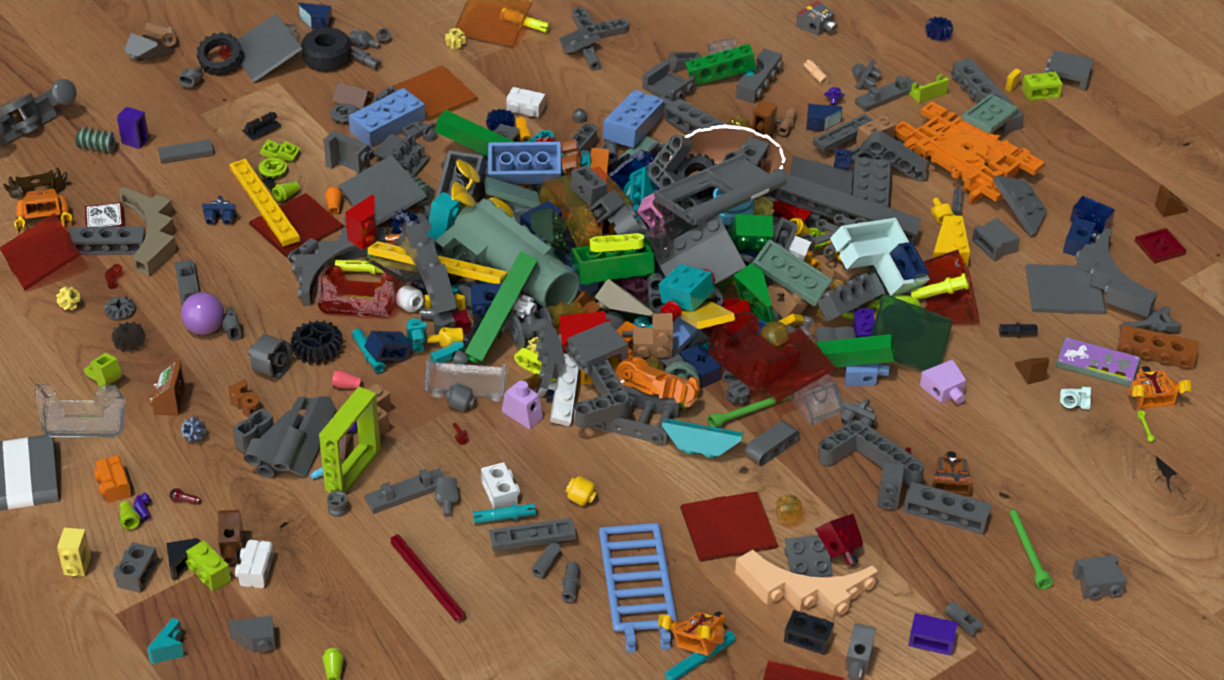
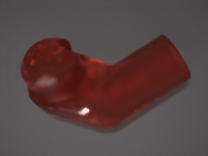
[219,46,232,60]
[105,264,122,289]

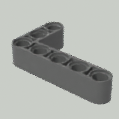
[648,135,714,226]
[574,359,629,428]
[818,420,924,486]

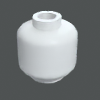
[396,285,424,312]

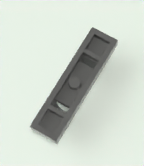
[855,76,919,112]
[813,113,873,153]
[174,260,199,305]
[364,468,445,514]
[489,518,576,552]

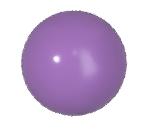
[181,292,225,335]

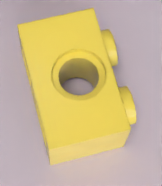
[57,528,91,577]

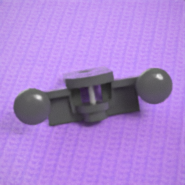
[0,79,77,146]

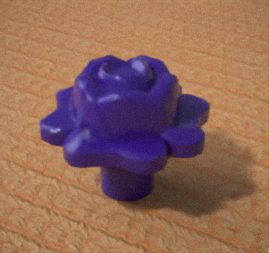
[824,87,845,105]

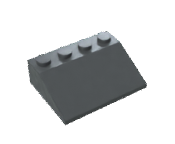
[653,215,746,286]

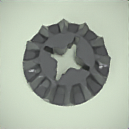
[330,104,358,124]
[104,295,135,319]

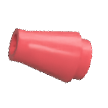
[331,369,361,389]

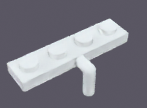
[537,353,578,427]

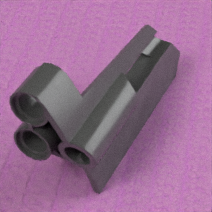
[243,396,335,478]

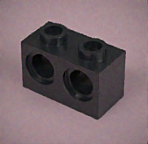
[784,610,835,655]

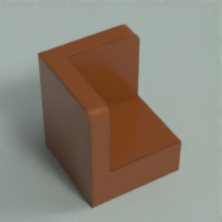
[569,290,602,314]

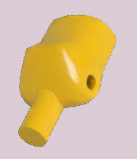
[931,198,954,224]
[427,327,463,348]

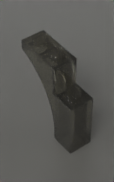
[642,204,691,256]

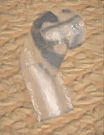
[798,316,814,342]

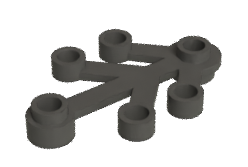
[800,214,868,259]

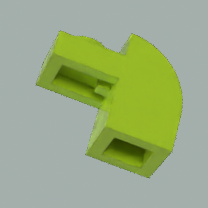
[84,353,122,389]

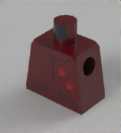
[815,513,863,566]

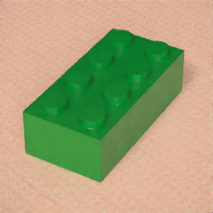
[571,238,654,285]

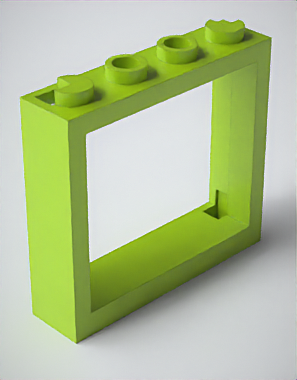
[319,386,381,493]

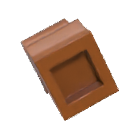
[561,139,582,175]
[229,379,260,417]

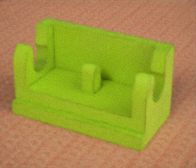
[910,74,949,103]

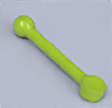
[1137,410,1155,442]

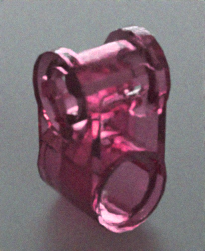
[615,276,648,303]

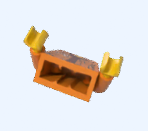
[14,189,73,232]
[1128,366,1192,409]
[658,611,726,656]

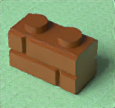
[752,101,777,137]

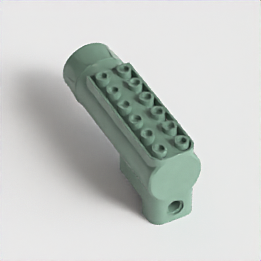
[434,198,580,313]

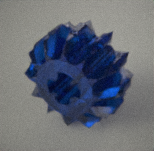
[925,16,953,42]
[486,108,515,131]
[389,209,420,235]

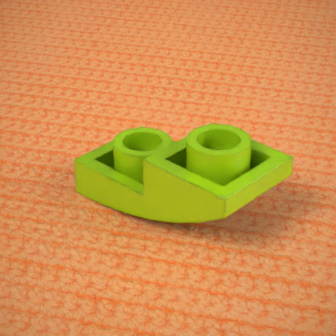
[260,139,301,161]

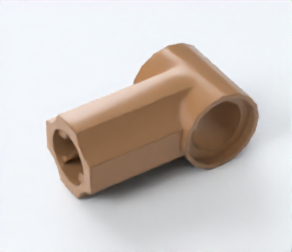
[142,22,176,47]

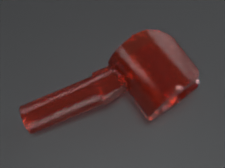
[452,423,469,445]

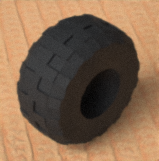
[301,27,352,72]

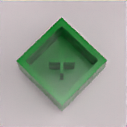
[728,214,773,251]

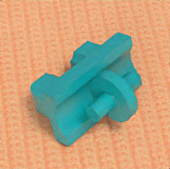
[406,318,427,353]

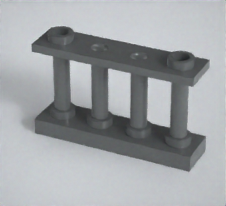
[591,385,681,446]

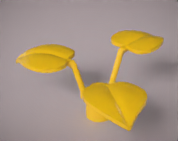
[452,159,515,218]

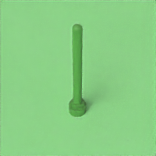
[707,391,792,428]
[1009,510,1053,589]

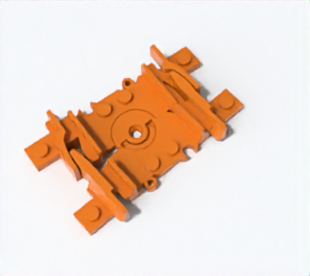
[895,101,1045,204]

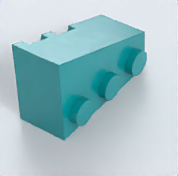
[426,192,462,256]

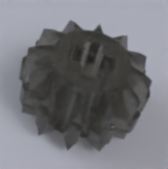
[111,321,145,352]

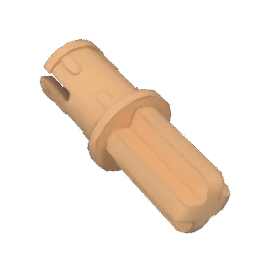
[804,60,829,86]

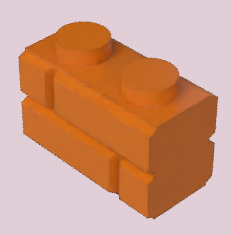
[93,455,131,503]

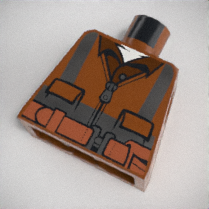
[932,451,973,497]

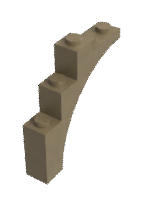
[119,186,176,277]

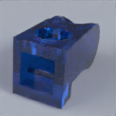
[834,148,852,170]

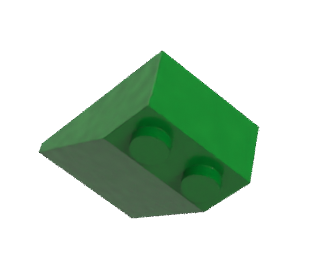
[734,263,777,331]

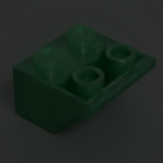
[530,208,568,256]

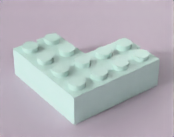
[830,218,929,296]

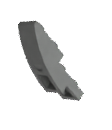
[535,322,563,389]

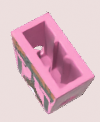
[637,193,673,236]

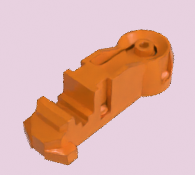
[615,356,700,407]

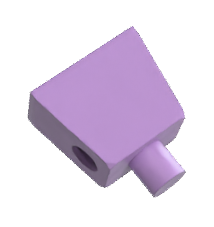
[920,360,966,404]
[502,381,543,429]

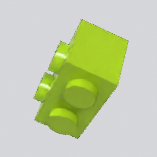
[1022,72,1063,101]
[186,540,231,592]

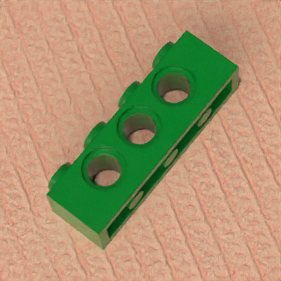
[685,43,757,86]

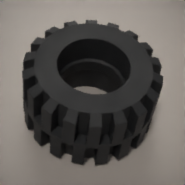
[675,153,716,199]

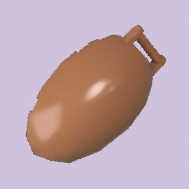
[669,125,786,176]

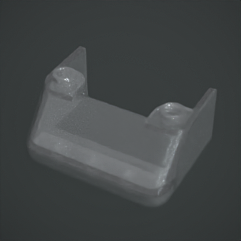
[424,359,510,402]

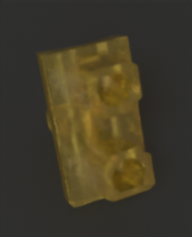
[547,301,583,329]

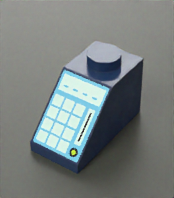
[298,3,332,29]
[806,104,843,131]

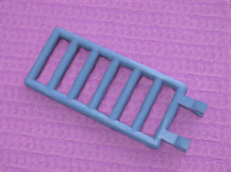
[599,523,677,653]

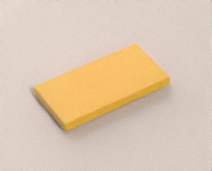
[679,301,735,329]

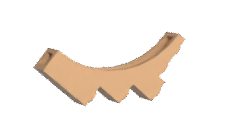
[735,550,878,619]

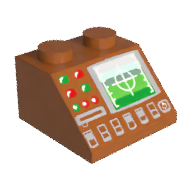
[150,359,186,416]

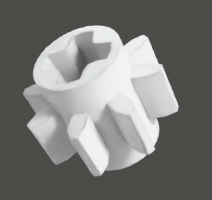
[513,295,537,319]

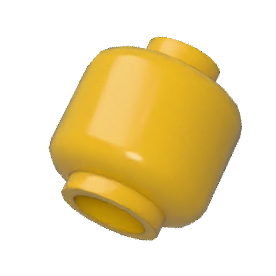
[565,476,597,506]

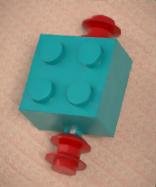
[658,264,715,322]

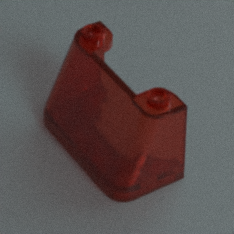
[922,249,980,324]
[318,265,400,318]
[708,310,801,392]

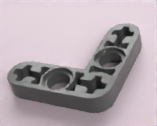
[572,7,629,39]

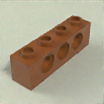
[1117,325,1199,370]

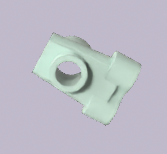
[1060,386,1092,410]

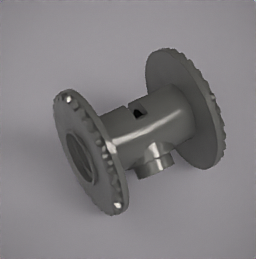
[510,307,554,351]

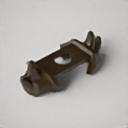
[3,168,67,198]

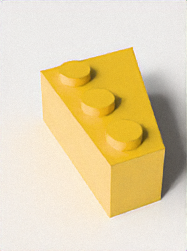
[931,215,970,269]

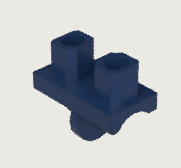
[202,196,238,225]

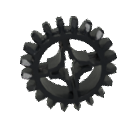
[291,320,343,365]

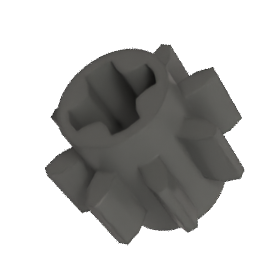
[726,380,750,405]

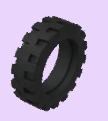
[197,32,243,76]

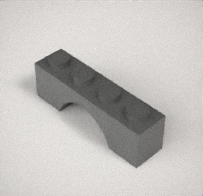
[736,49,783,104]

